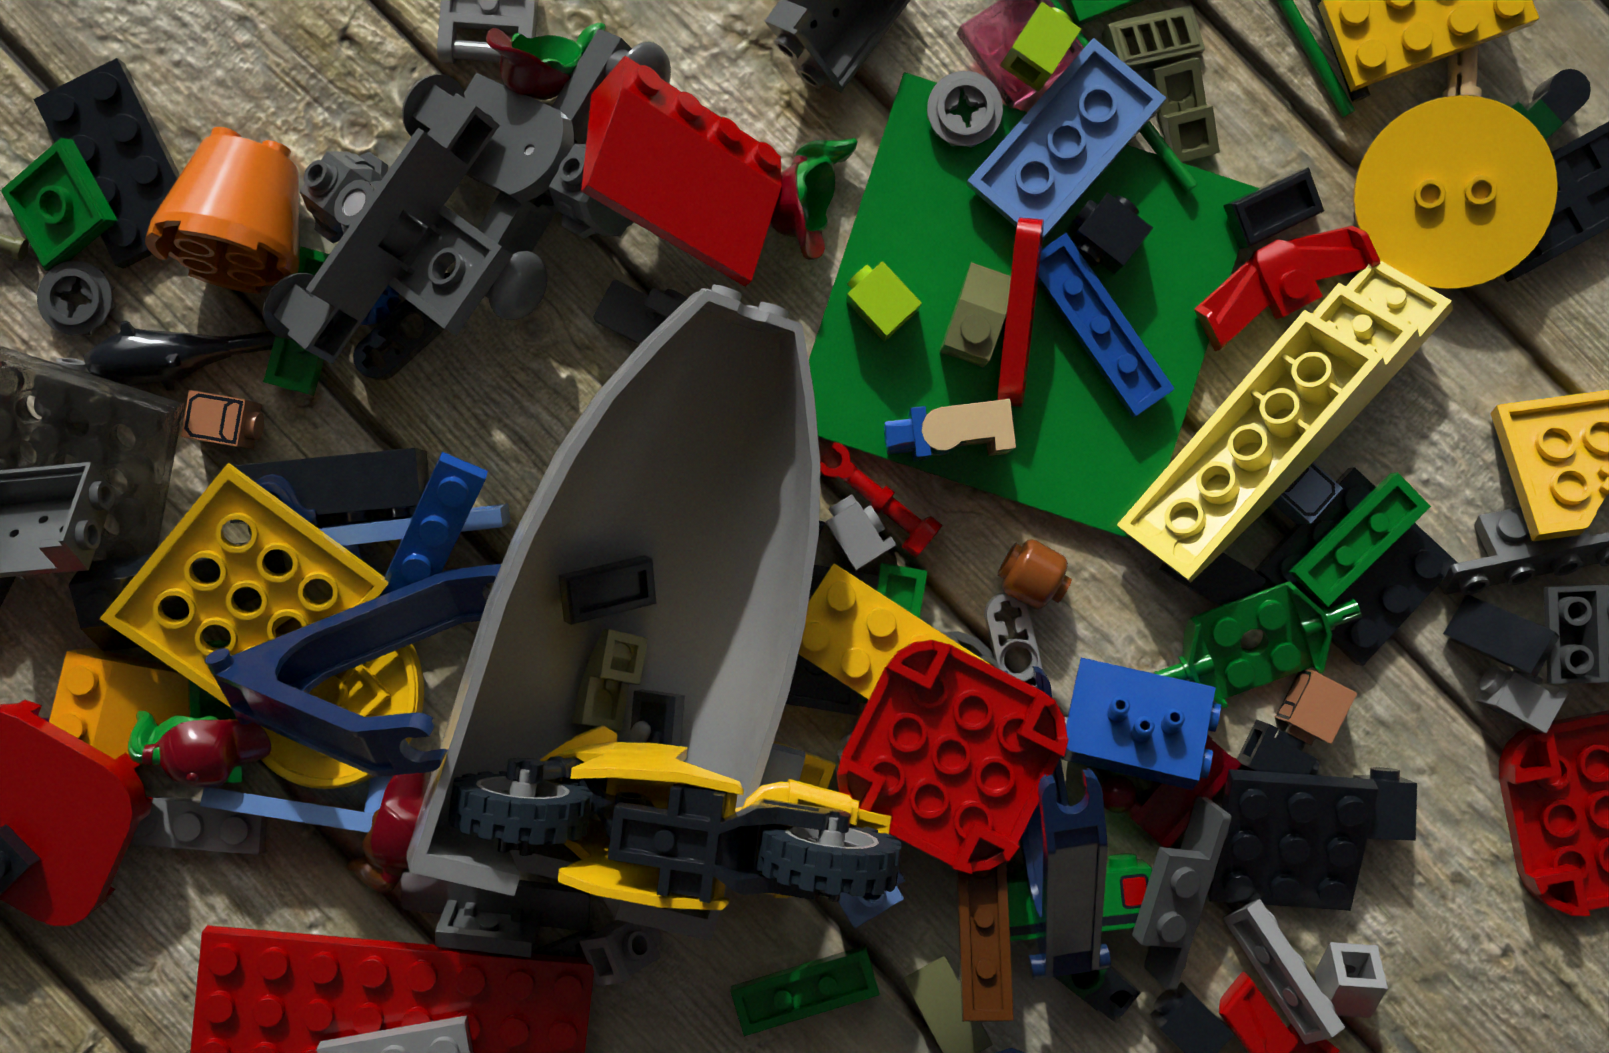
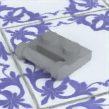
[437,0,539,64]

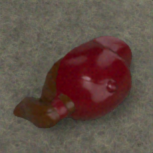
[346,772,431,892]

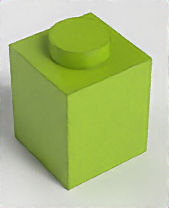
[999,2,1081,92]
[846,261,922,342]

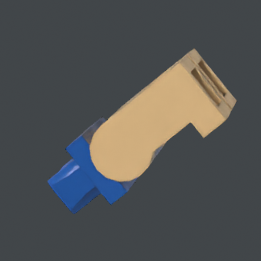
[884,399,1016,462]

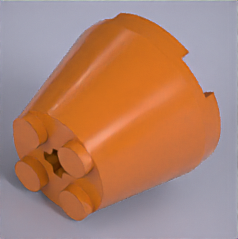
[145,127,300,294]

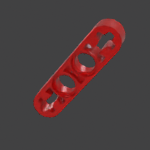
[998,217,1044,407]

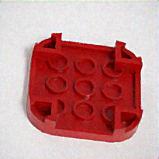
[837,640,1069,874]
[0,700,153,926]
[1499,710,1609,916]

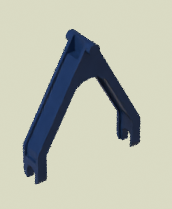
[205,564,501,777]
[1004,666,1111,980]

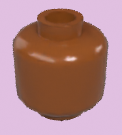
[997,539,1072,609]

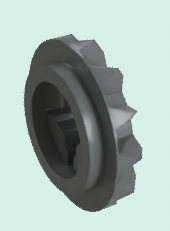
[37,261,116,336]

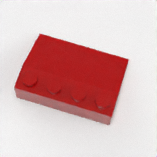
[581,56,782,287]

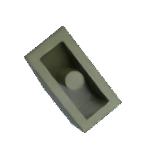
[939,262,1011,367]

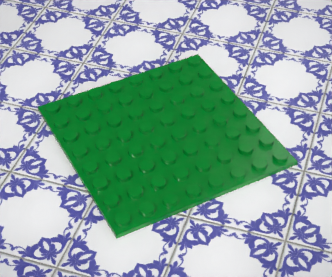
[809,72,1259,541]

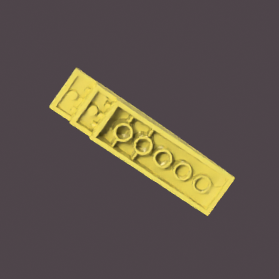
[1117,261,1453,583]

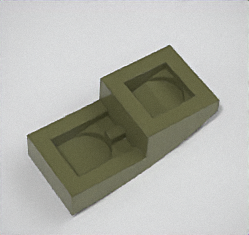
[1149,57,1220,162]
[572,629,648,731]
[904,955,993,1053]

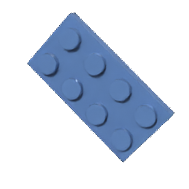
[967,38,1166,240]

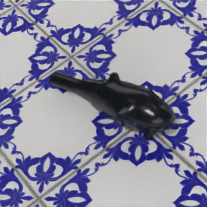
[83,321,276,391]

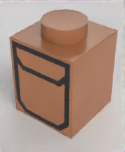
[181,390,264,450]
[1275,669,1358,746]

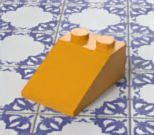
[49,647,189,766]

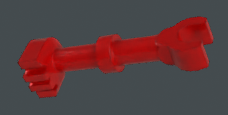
[820,442,943,558]

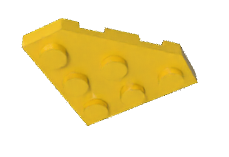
[1490,390,1609,541]

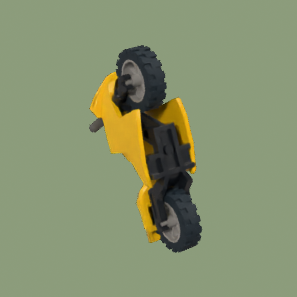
[448,721,902,910]

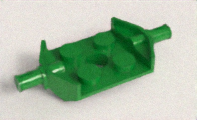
[1154,581,1362,708]

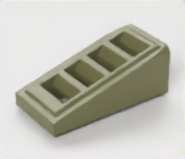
[1101,5,1205,72]

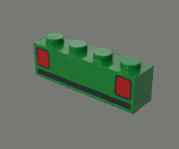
[1007,853,1152,941]

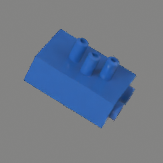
[1061,657,1221,790]

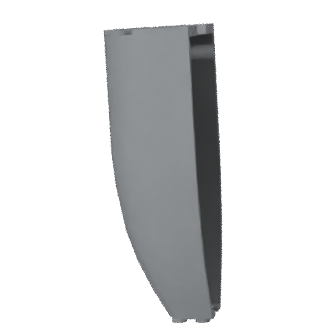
[407,284,820,941]

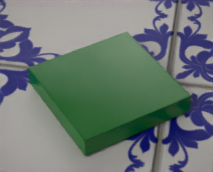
[0,138,118,271]

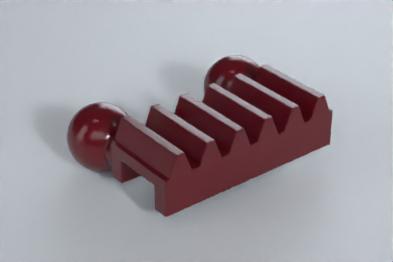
[1101,734,1242,848]

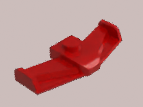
[1194,226,1381,351]
[1219,972,1340,1053]

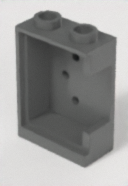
[765,0,910,93]
[0,462,115,578]

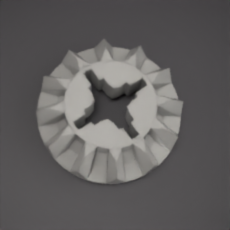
[927,71,1003,148]

